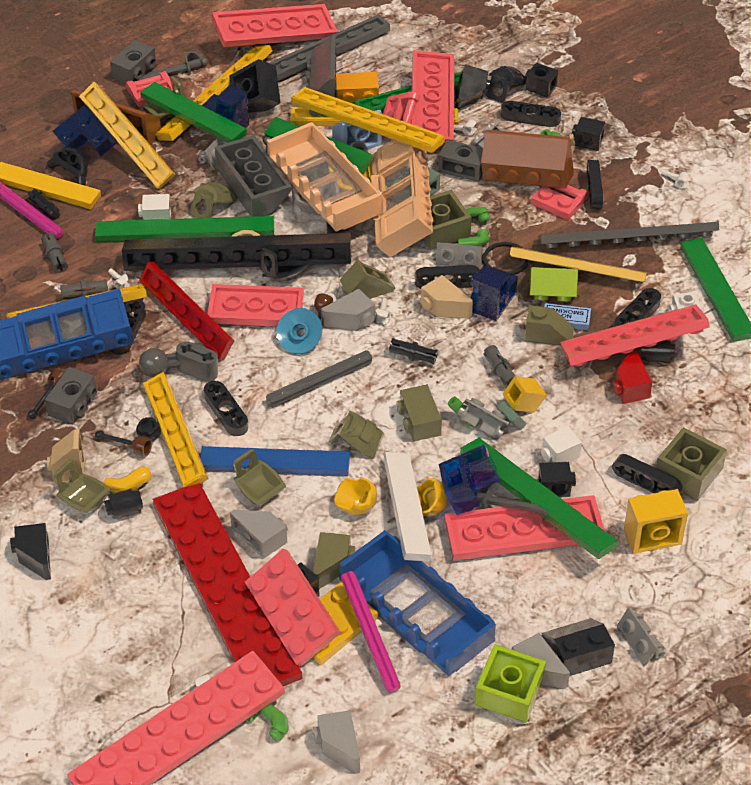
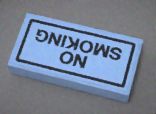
[544,303,591,331]

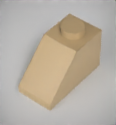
[421,275,473,319]
[47,429,85,482]

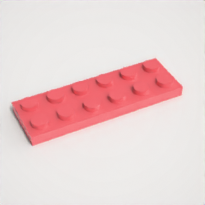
[211,4,338,47]
[411,50,454,145]
[560,304,710,366]
[444,495,605,561]

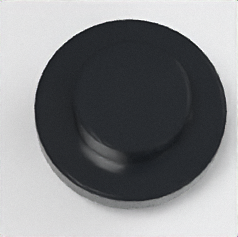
[136,417,161,440]

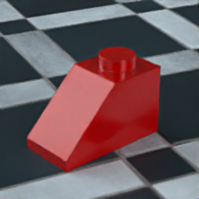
[613,348,652,404]

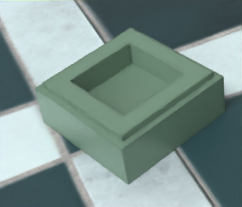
[498,401,527,429]

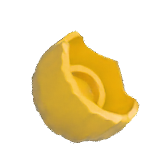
[334,477,377,515]
[417,478,450,517]

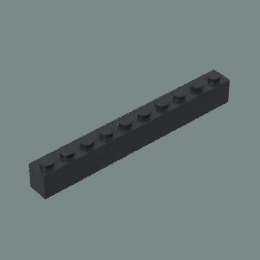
[122,233,352,271]

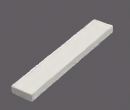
[383,452,431,562]

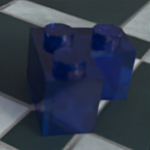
[202,85,250,128]
[52,104,117,156]
[470,265,518,321]
[439,444,500,515]

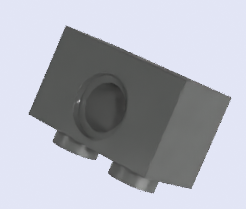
[110,40,156,84]
[438,139,483,182]
[45,367,98,424]

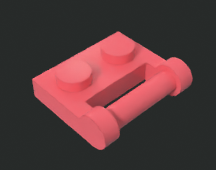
[126,71,173,108]
[382,92,420,138]
[531,185,589,221]

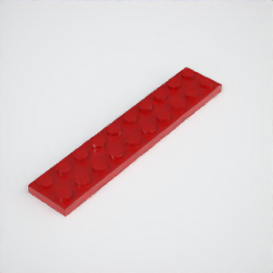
[152,483,303,687]

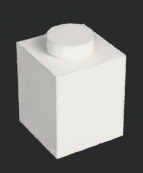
[138,194,171,220]
[541,426,582,463]

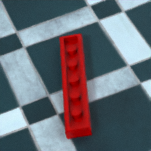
[139,262,235,360]

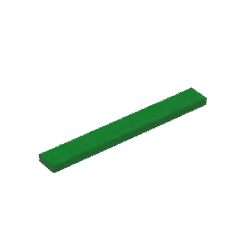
[95,216,274,242]
[460,437,618,559]

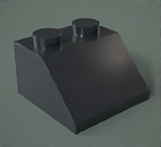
[229,59,281,114]
[541,618,615,676]

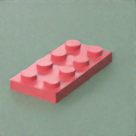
[207,284,304,326]
[245,548,341,666]

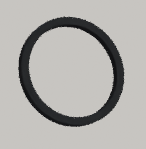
[483,242,528,276]

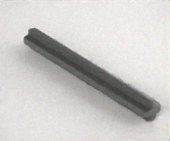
[266,350,372,407]

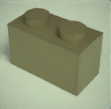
[396,384,442,442]

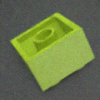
[529,267,578,301]
[475,644,546,723]

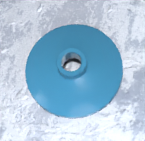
[276,308,322,354]

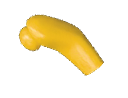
[104,466,151,492]

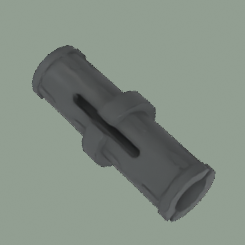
[41,233,68,273]
[60,279,108,300]
[483,345,515,388]

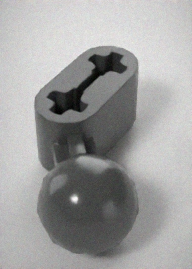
[139,341,218,381]

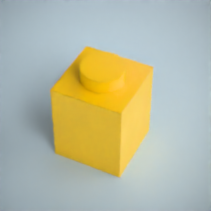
[502,376,547,413]

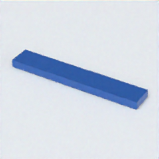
[200,446,350,476]

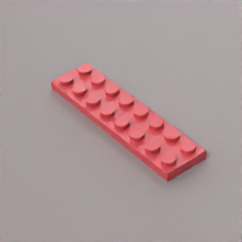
[67,651,285,785]

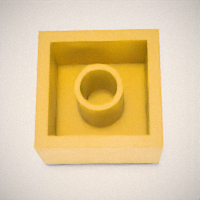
[624,489,688,554]

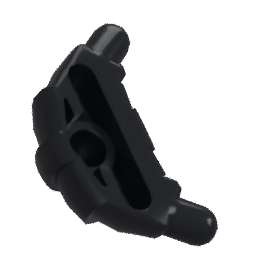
[47,147,89,186]

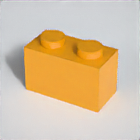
[336,72,379,104]

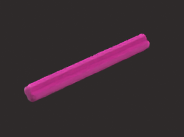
[0,182,64,240]
[341,571,401,693]

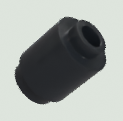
[641,340,675,362]
[104,488,143,519]

